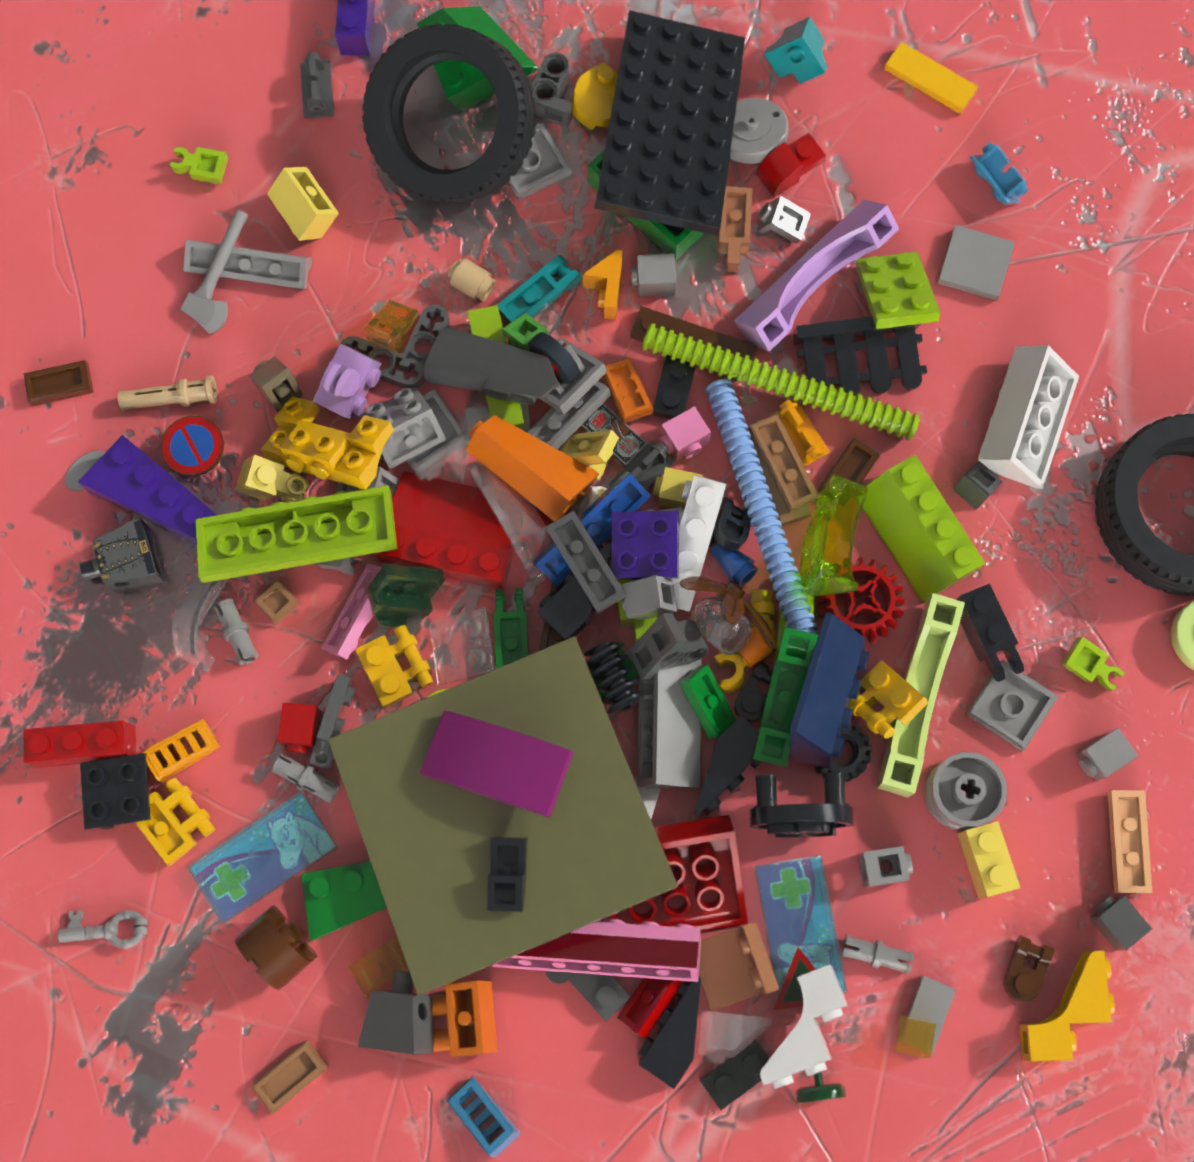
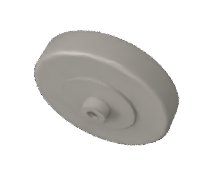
[730,98,789,164]

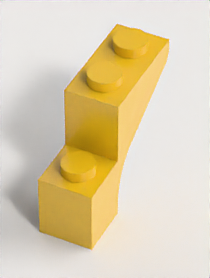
[1019,951,1115,1062]

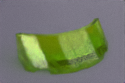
[799,474,868,596]

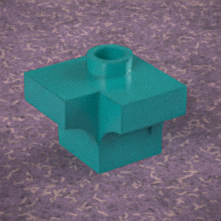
[764,16,828,84]

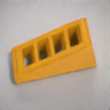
[142,719,220,783]

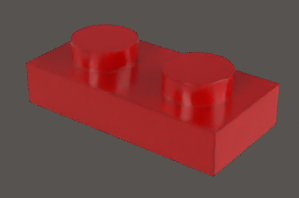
[617,978,684,1039]

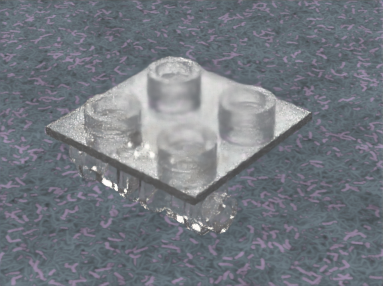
[429,607,496,686]

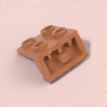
[699,921,779,1011]

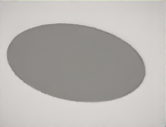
[65,451,104,491]

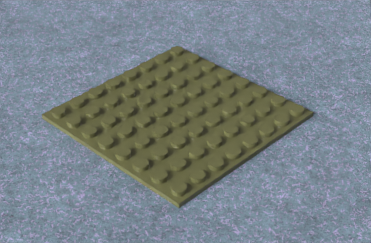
[328,636,678,996]

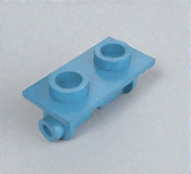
[970,142,1029,204]

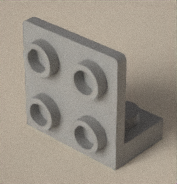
[360,387,446,469]

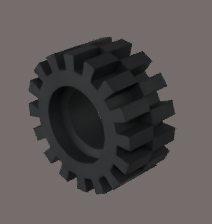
[814,722,872,783]

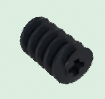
[583,642,644,716]

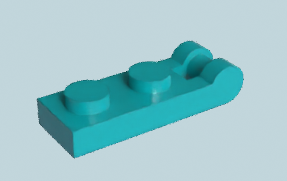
[498,255,582,324]

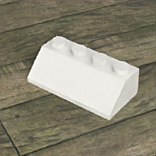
[978,345,1079,489]

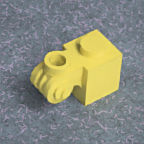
[235,455,310,503]

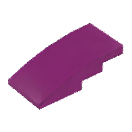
[420,710,574,818]

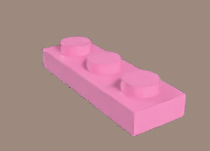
[321,564,393,660]

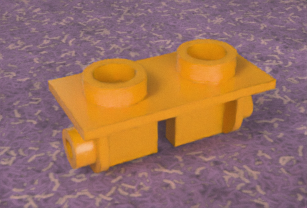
[770,399,830,467]

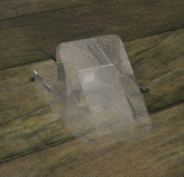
[410,432,471,483]

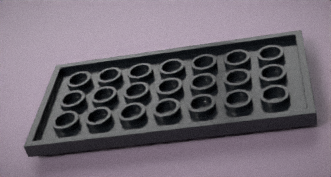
[594,10,745,236]

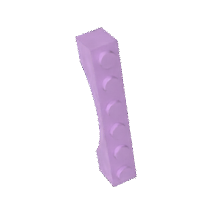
[734,200,899,351]

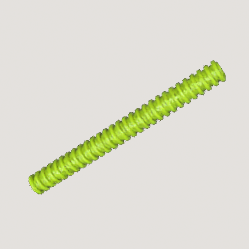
[642,323,920,441]

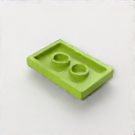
[856,252,940,329]

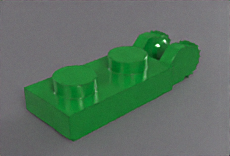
[494,588,529,669]

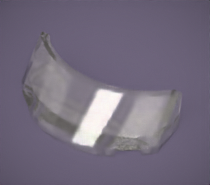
[466,461,553,581]
[172,570,268,674]

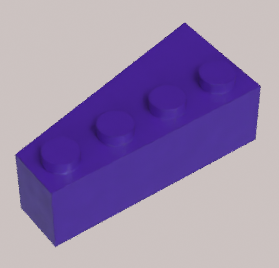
[78,435,217,544]

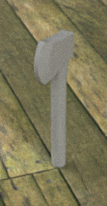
[181,209,248,334]

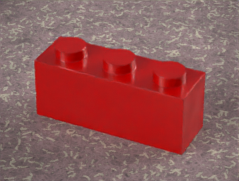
[23,720,136,768]

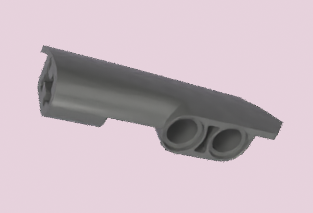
[424,327,559,405]

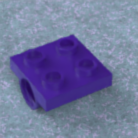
[611,511,679,581]

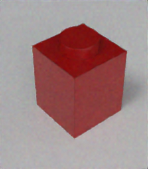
[277,703,321,754]

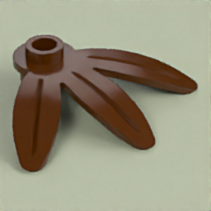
[680,576,776,649]

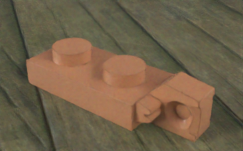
[718,186,753,272]

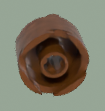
[235,905,318,990]

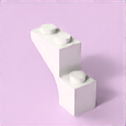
[760,964,848,1089]

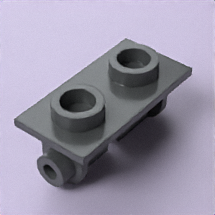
[300,52,335,119]
[608,441,675,491]

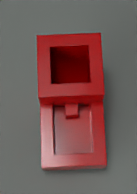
[757,133,826,198]

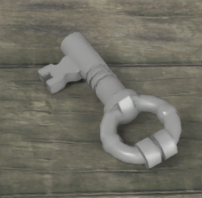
[58,910,148,949]

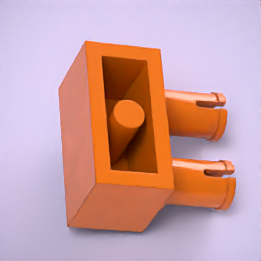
[430,980,498,1057]

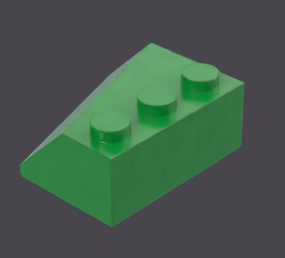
[417,6,539,112]

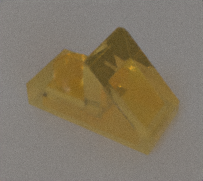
[363,300,418,353]

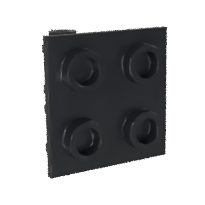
[80,753,151,830]

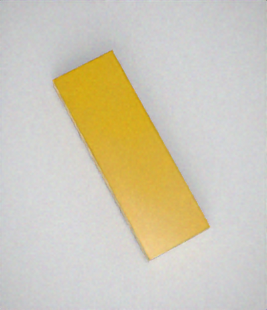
[884,42,978,115]

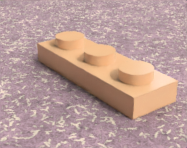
[1107,790,1153,894]

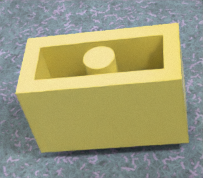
[267,167,339,240]
[957,821,1020,899]

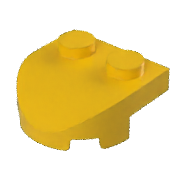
[571,62,617,129]

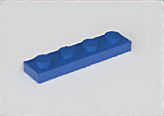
[533,471,651,587]

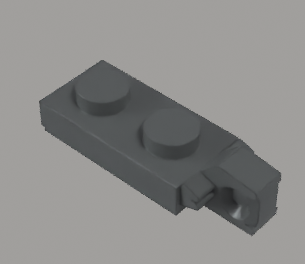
[310,675,356,769]

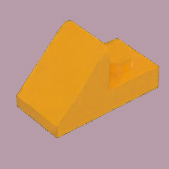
[582,250,623,320]

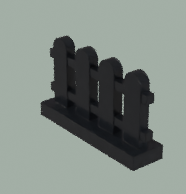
[792,316,927,396]

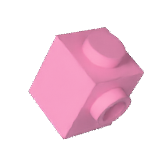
[659,406,711,460]

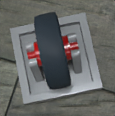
[528,332,607,415]

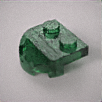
[367,564,445,627]

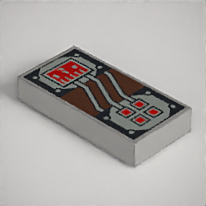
[580,403,648,467]

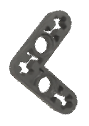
[340,304,450,389]

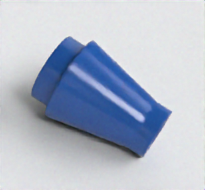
[711,543,758,587]

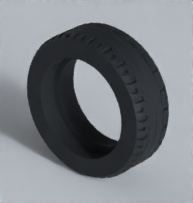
[362,24,537,203]
[1095,414,1194,596]

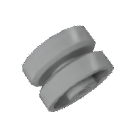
[924,752,1007,830]

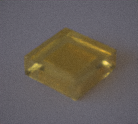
[894,1016,936,1059]

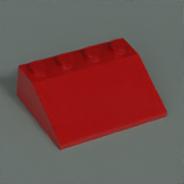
[375,471,524,591]
[610,815,748,932]

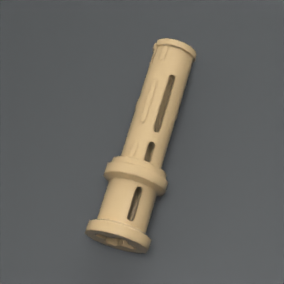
[118,375,218,411]

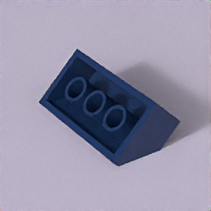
[789,613,870,769]

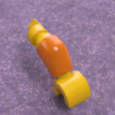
[714,589,777,694]

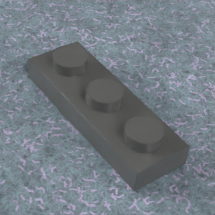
[545,510,626,614]

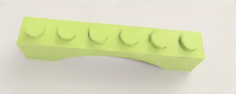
[876,593,965,798]

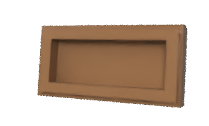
[251,1040,329,1114]

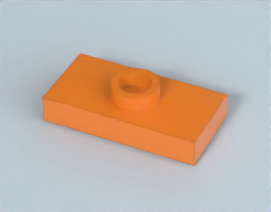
[602,357,653,424]

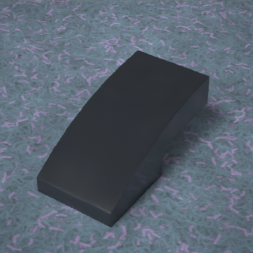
[487,837,528,912]

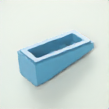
[447,1077,521,1157]

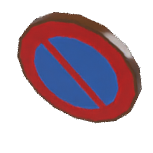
[160,416,225,477]

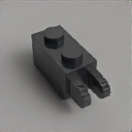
[956,584,1024,682]

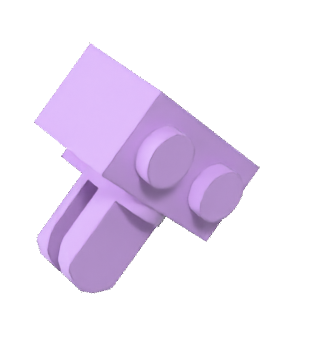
[313,344,382,420]

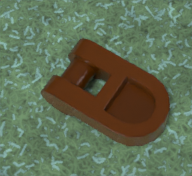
[1003,935,1054,1002]

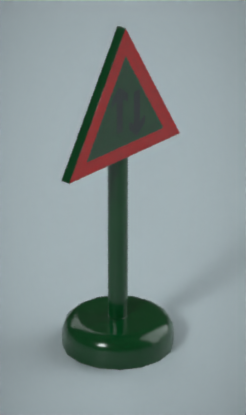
[773,947,846,1103]

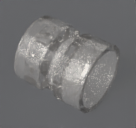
[690,596,752,655]

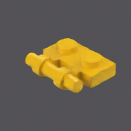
[355,625,433,709]
[849,660,929,739]
[135,777,216,866]

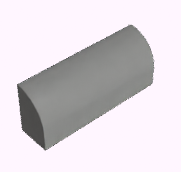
[637,658,702,789]

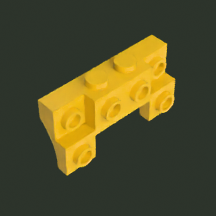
[261,396,394,490]

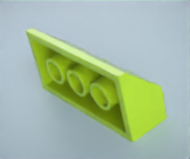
[855,455,985,604]

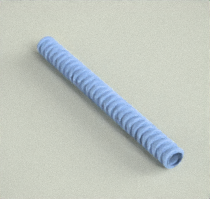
[705,379,819,643]

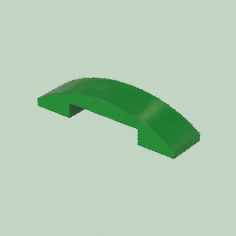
[753,627,818,767]

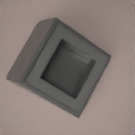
[954,461,1002,509]

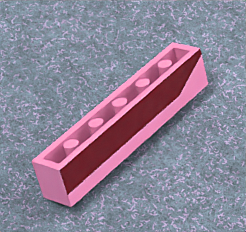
[493,919,701,982]

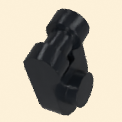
[714,497,752,550]
[734,661,772,722]

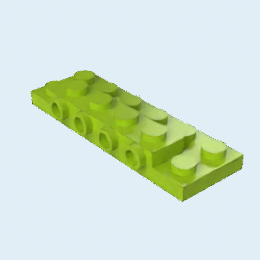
[195,485,397,583]

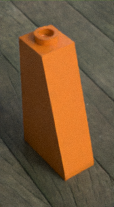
[465,415,599,522]

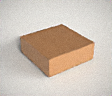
[254,579,301,625]

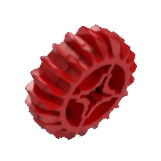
[816,557,905,644]

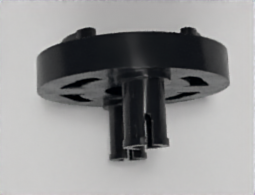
[750,772,854,838]

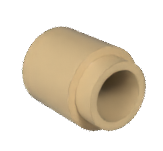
[448,258,496,302]

